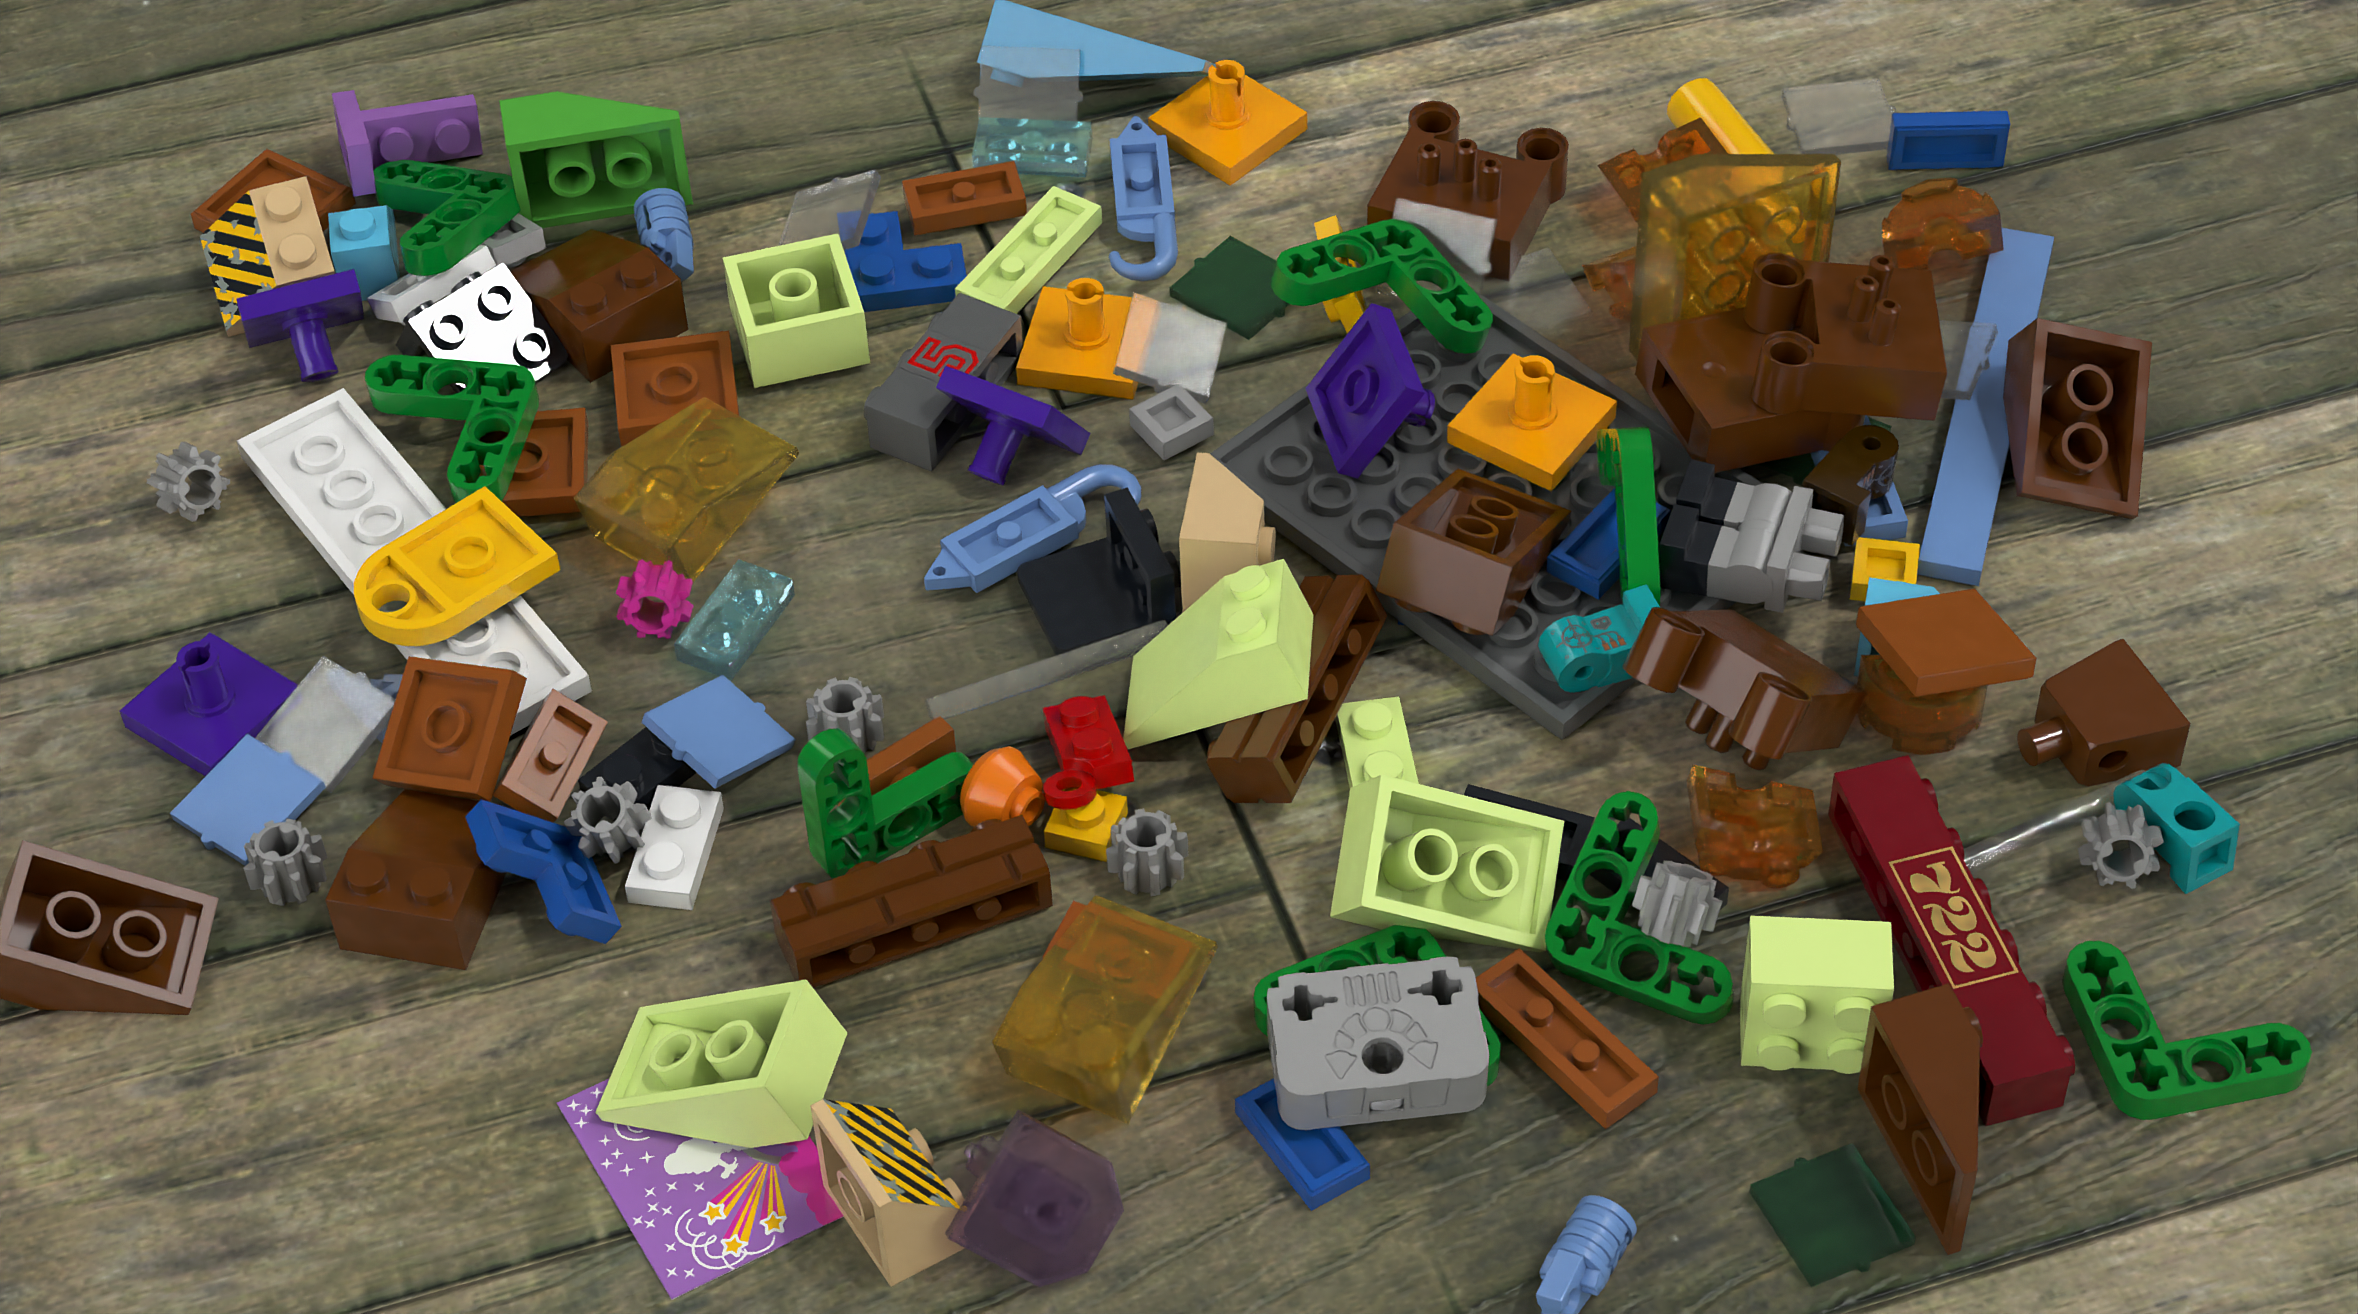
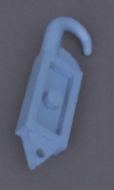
[1109,116,1178,281]
[924,464,1142,593]

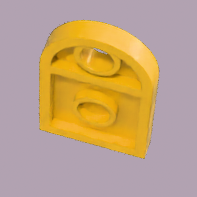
[354,486,561,646]

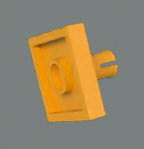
[1148,60,1308,186]
[1016,278,1158,400]
[1447,353,1617,492]

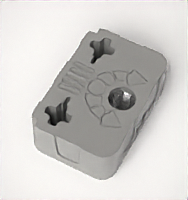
[1267,957,1489,1130]

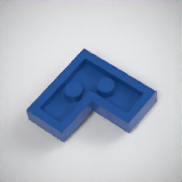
[840,211,967,312]
[465,799,622,944]

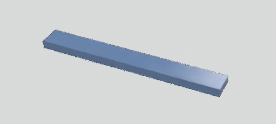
[1917,227,2054,586]

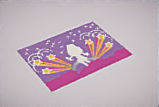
[557,1078,844,1300]

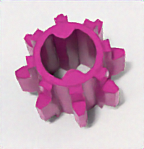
[616,559,694,639]

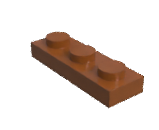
[1476,948,1659,1129]

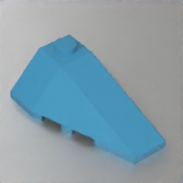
[977,0,1216,88]

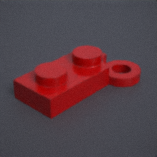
[1042,695,1135,810]

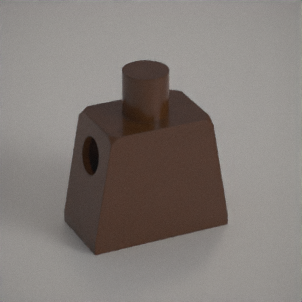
[2017,639,2191,787]

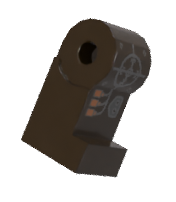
[1803,425,1899,546]

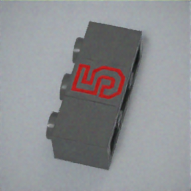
[864,293,1023,472]

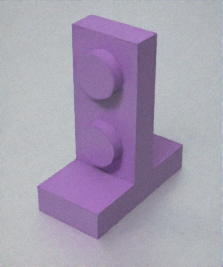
[332,90,483,196]

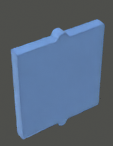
[641,675,796,789]
[170,734,326,866]

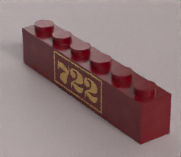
[1828,755,2075,1126]

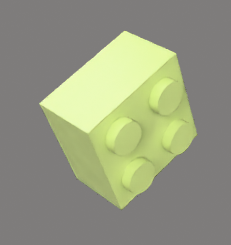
[723,233,870,388]
[1740,916,1894,1074]

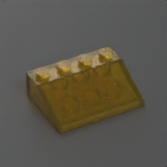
[1629,154,1841,361]

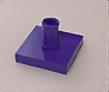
[236,269,364,382]
[1305,303,1435,479]
[936,365,1091,486]
[120,632,305,776]

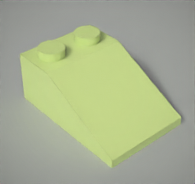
[1123,559,1314,749]
[1330,774,1564,952]
[596,979,847,1148]

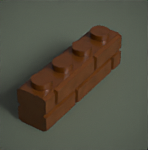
[1206,574,1387,803]
[770,815,1053,988]

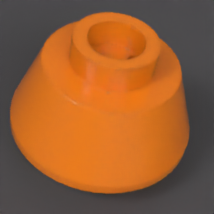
[960,746,1045,827]

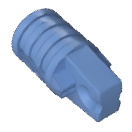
[633,188,694,281]
[1536,1195,1637,1314]

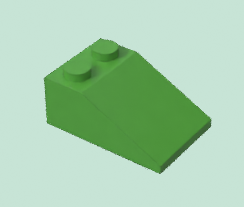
[499,91,693,228]

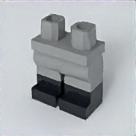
[1659,459,1844,613]

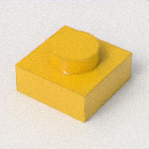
[1849,537,1920,601]
[1044,788,1128,862]

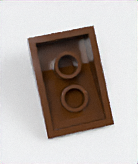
[510,229,689,383]
[2003,318,2152,519]
[1376,468,1572,636]
[325,789,518,970]
[0,840,219,1015]
[1857,983,1983,1255]

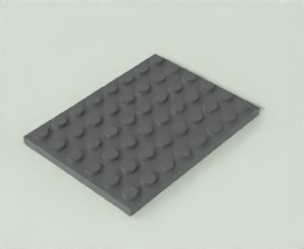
[1210,289,1763,740]

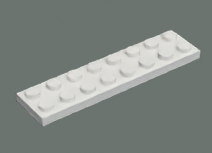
[237,388,592,735]

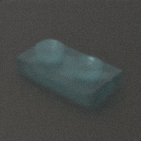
[972,117,1093,177]
[674,559,795,681]

